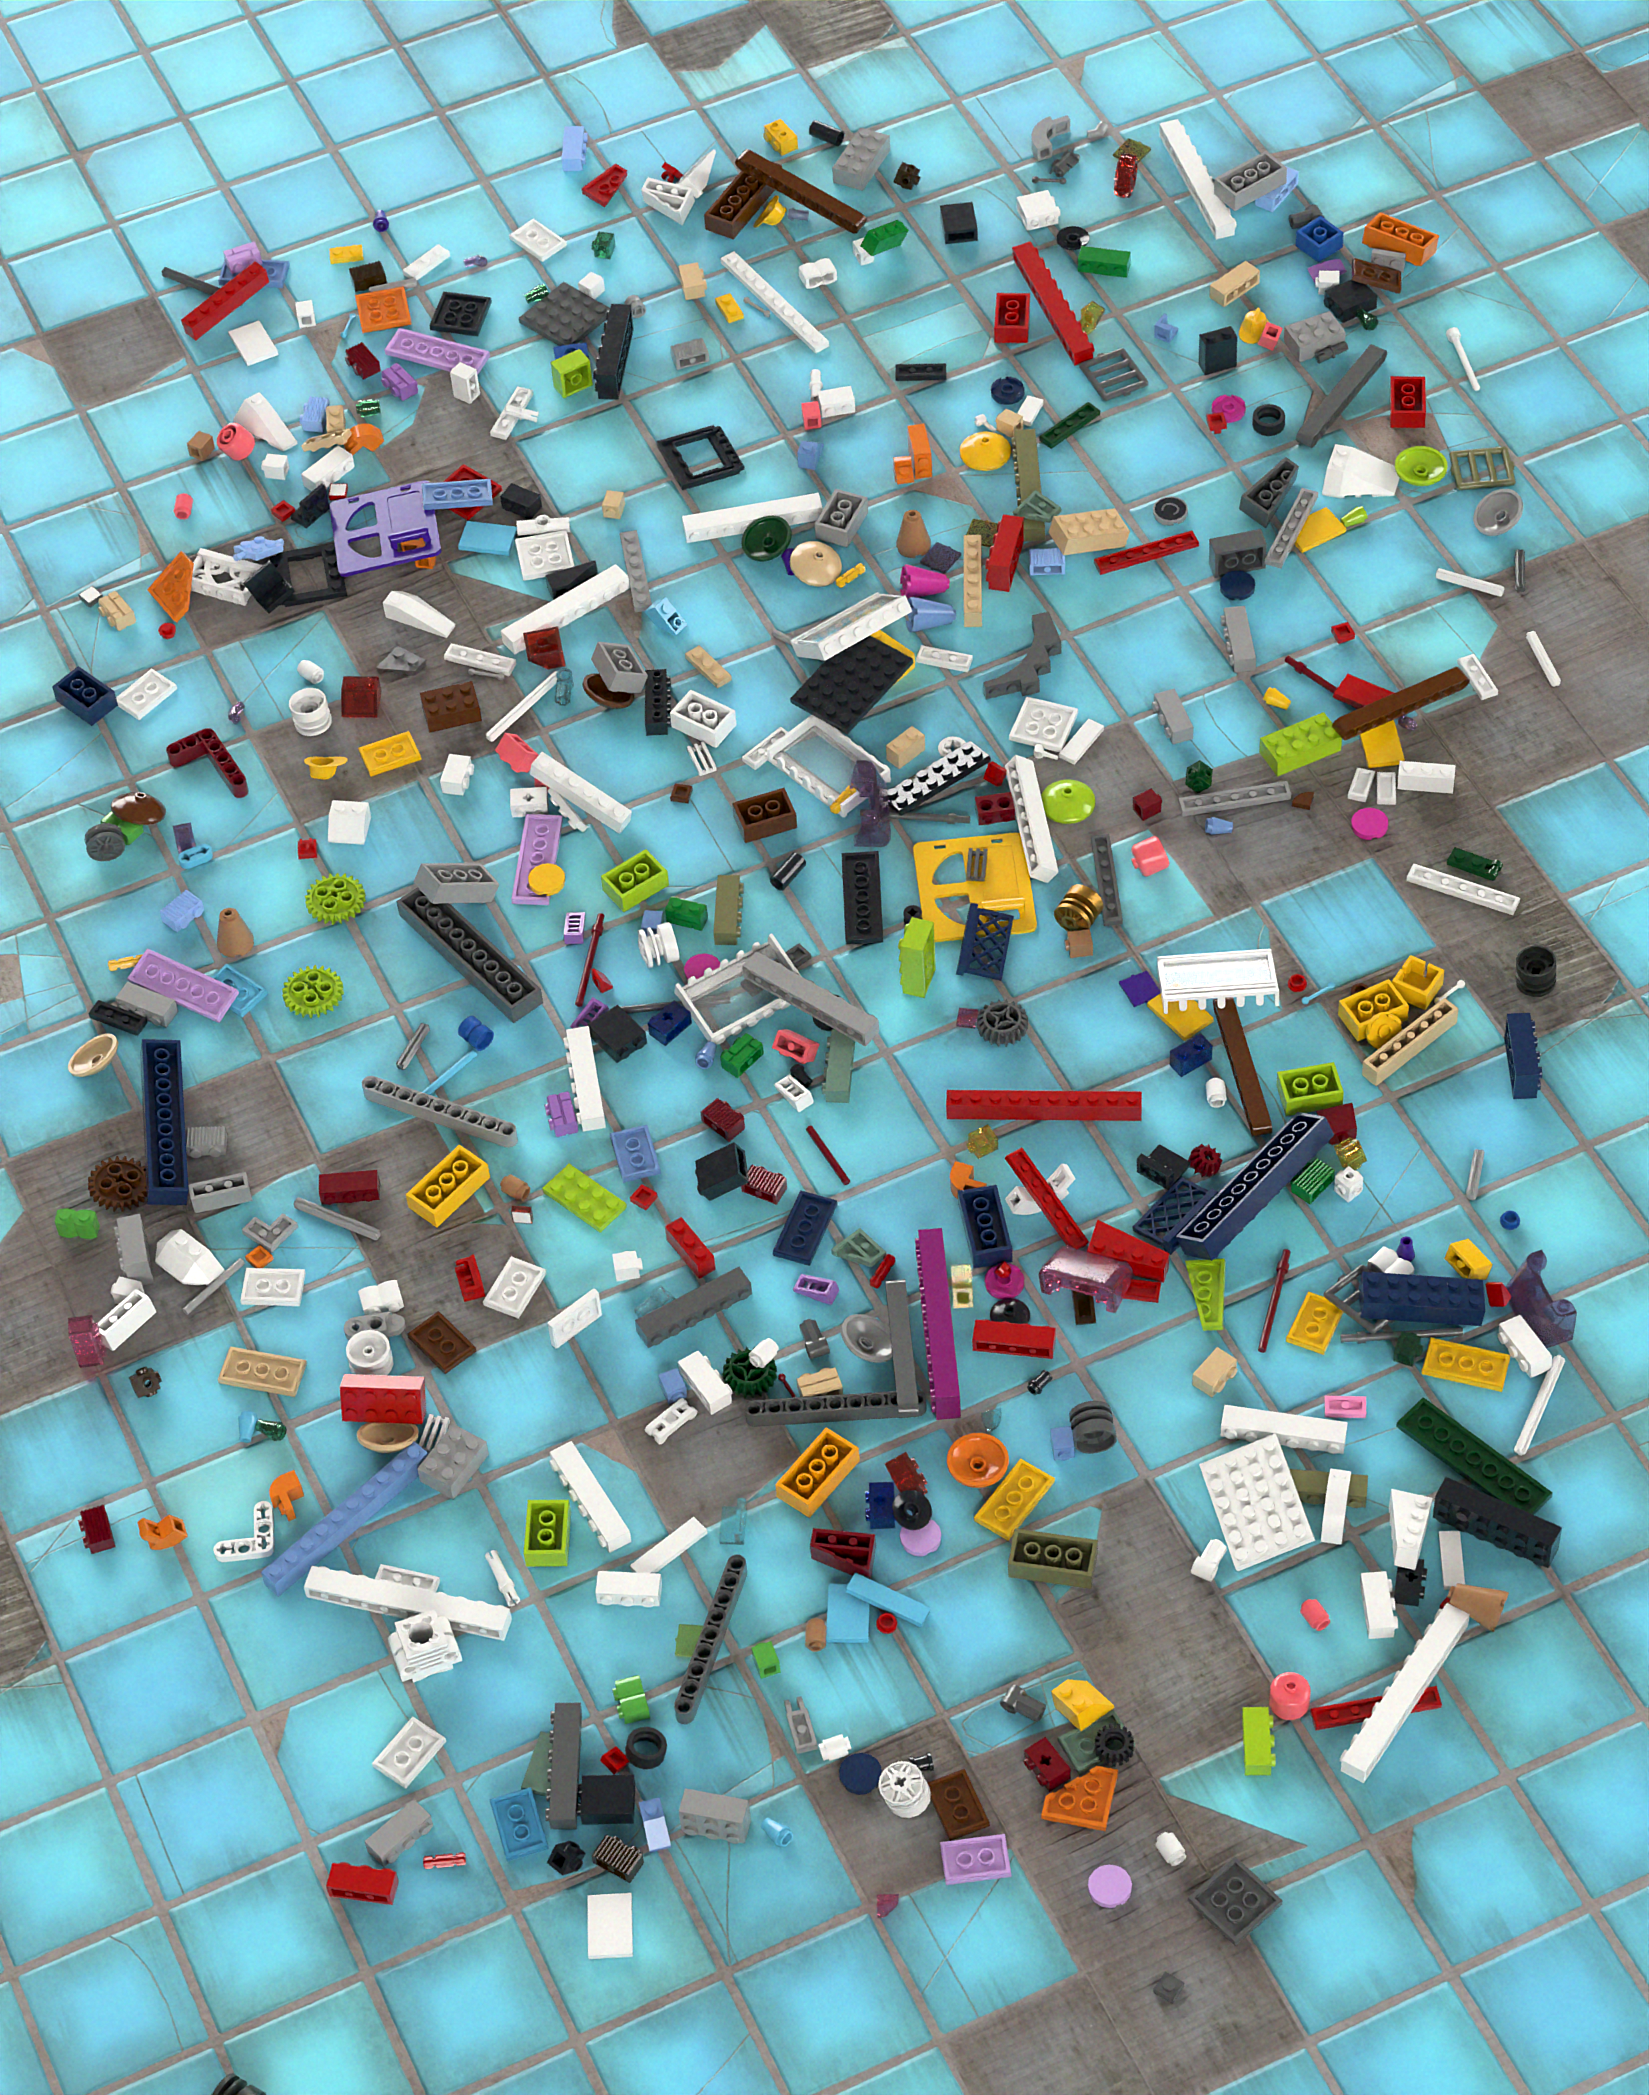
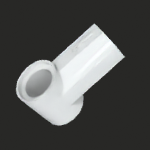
[1191,1539,1227,1582]

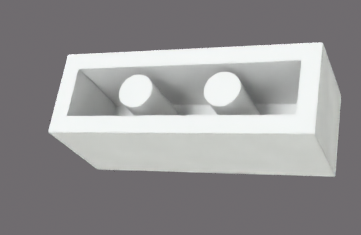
[301,446,355,491]
[1397,761,1455,794]
[93,1289,156,1351]
[1497,1315,1552,1378]
[678,1350,733,1415]
[595,1571,662,1607]
[1360,1571,1398,1639]

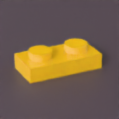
[329,244,364,264]
[715,293,744,324]

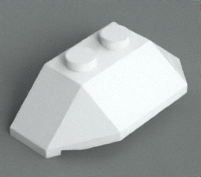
[155,1229,225,1286]

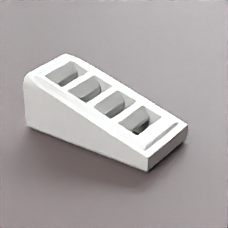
[774,1075,814,1112]

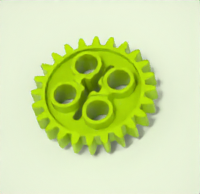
[305,873,366,925]
[282,965,344,1018]

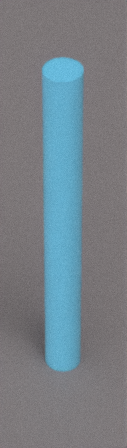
[422,1050,477,1095]

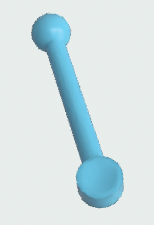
[341,313,356,338]
[1302,982,1335,1004]

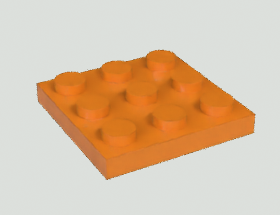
[355,286,412,333]

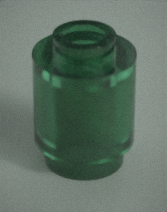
[356,398,381,417]

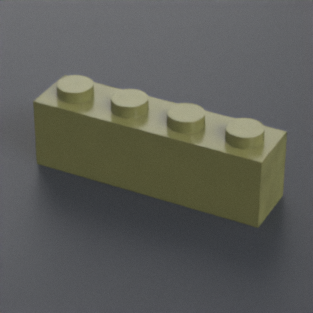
[713,875,744,945]
[1290,1469,1368,1508]

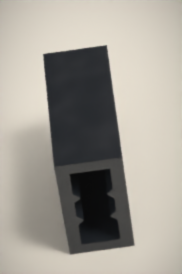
[940,202,978,244]
[1324,279,1377,323]
[1199,326,1237,375]
[587,1005,647,1063]
[695,1142,749,1201]
[577,1775,636,1825]

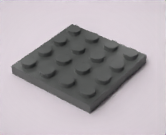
[519,282,610,346]

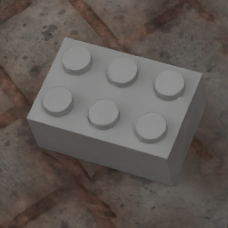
[1284,311,1346,363]
[815,489,868,547]
[591,642,648,693]
[114,1214,154,1286]
[417,1424,489,1500]
[679,1788,751,1844]

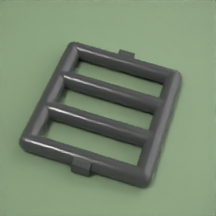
[1079,348,1149,401]
[1324,1265,1396,1334]

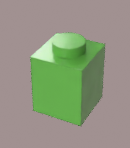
[751,1641,781,1679]

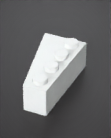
[1389,1489,1433,1570]

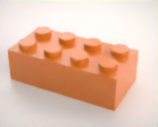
[1362,212,1439,267]

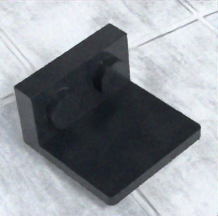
[291,483,330,529]
[243,561,295,614]
[1137,1145,1190,1190]

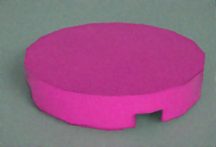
[1211,395,1246,423]
[1351,808,1388,840]
[684,953,720,981]
[985,1263,1025,1299]

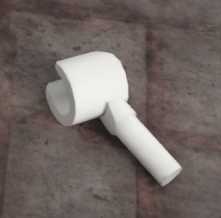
[974,414,997,432]
[1034,744,1059,760]

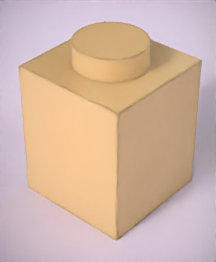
[996,409,1023,437]
[602,490,625,519]

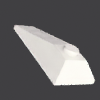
[675,149,716,199]
[233,392,298,451]

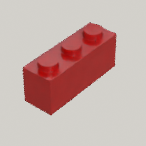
[665,1217,716,1279]
[326,1862,399,1905]

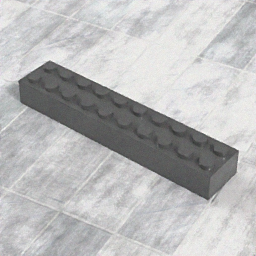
[396,887,543,1023]

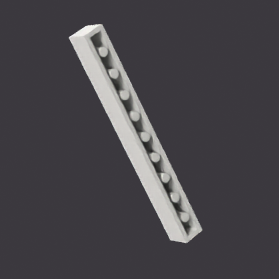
[1159,119,1237,240]
[304,1566,512,1641]
[1340,1603,1470,1783]

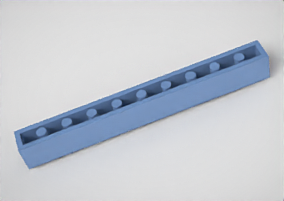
[261,1441,428,1597]

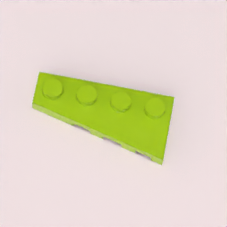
[1185,1259,1226,1331]

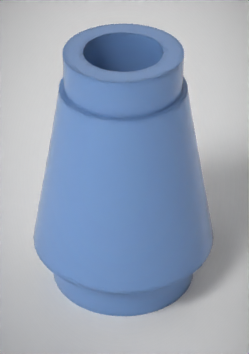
[1205,817,1233,835]
[695,1041,717,1069]

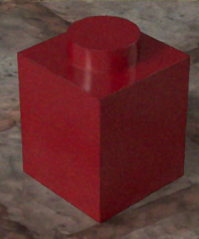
[1133,788,1162,821]

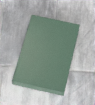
[1058,1710,1135,1775]
[521,1732,582,1796]

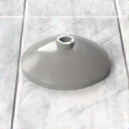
[1473,489,1524,536]
[841,1314,893,1363]

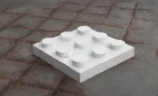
[515,530,574,581]
[1009,697,1078,752]

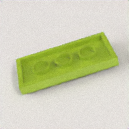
[542,1164,627,1233]

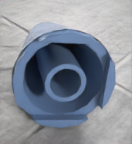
[906,597,956,632]

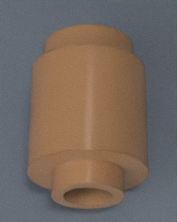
[500,1174,530,1201]
[805,1618,827,1652]

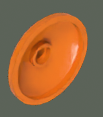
[947,1433,1009,1488]

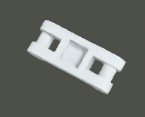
[645,1398,698,1444]

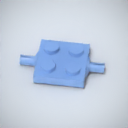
[233,537,284,561]

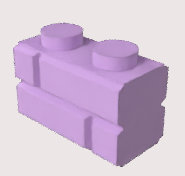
[223,242,262,274]

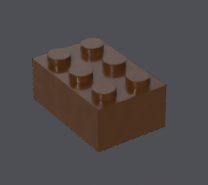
[420,681,482,733]
[732,788,797,843]

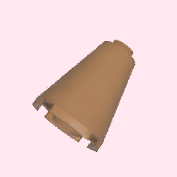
[896,510,931,558]
[217,908,254,958]
[1447,1583,1509,1632]

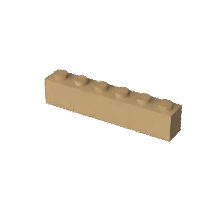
[964,535,982,627]
[1362,998,1458,1086]

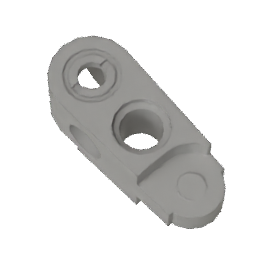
[344,1311,406,1341]

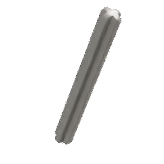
[294,1197,381,1240]

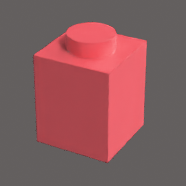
[1258,322,1283,351]
[801,401,822,430]

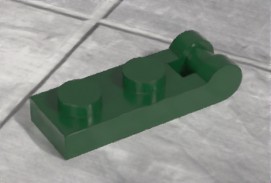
[1447,847,1503,881]

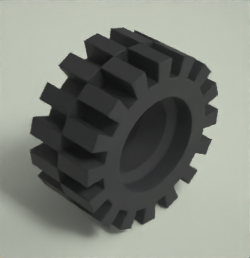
[1095,1724,1134,1767]

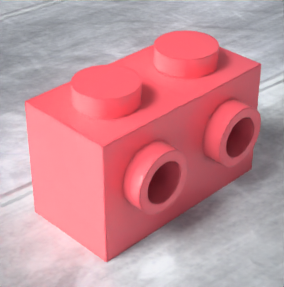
[495,733,539,773]
[772,1029,820,1064]

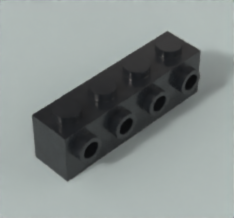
[645,669,671,736]

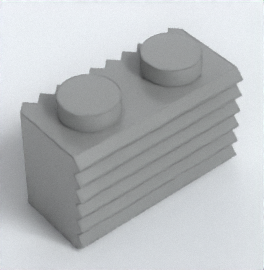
[670,338,709,370]
[186,1126,228,1158]

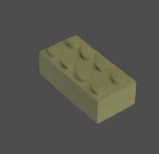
[1008,1528,1098,1589]

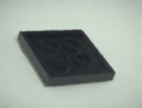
[429,291,492,336]

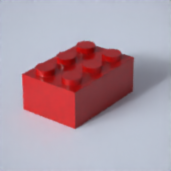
[994,293,1030,343]
[1390,376,1426,428]

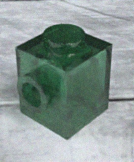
[591,232,615,259]
[1393,1331,1424,1367]

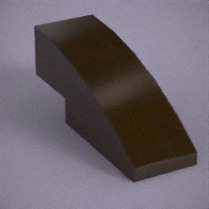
[1069,1267,1096,1325]

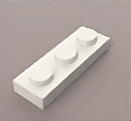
[403,244,450,280]
[547,788,588,832]

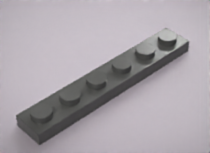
[1091,834,1123,926]

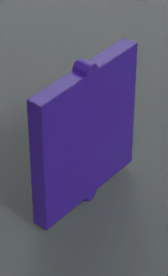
[1119,971,1161,1007]

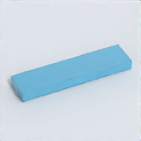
[845,1572,931,1627]

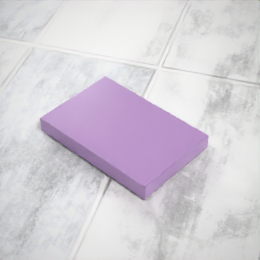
[940,1834,1011,1885]

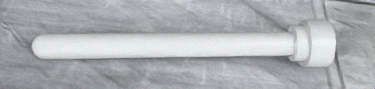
[1446,327,1480,391]

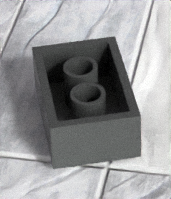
[1209,529,1267,578]

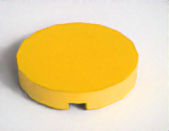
[528,863,565,896]
[1366,1012,1403,1049]

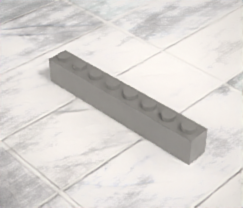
[743,951,879,1047]

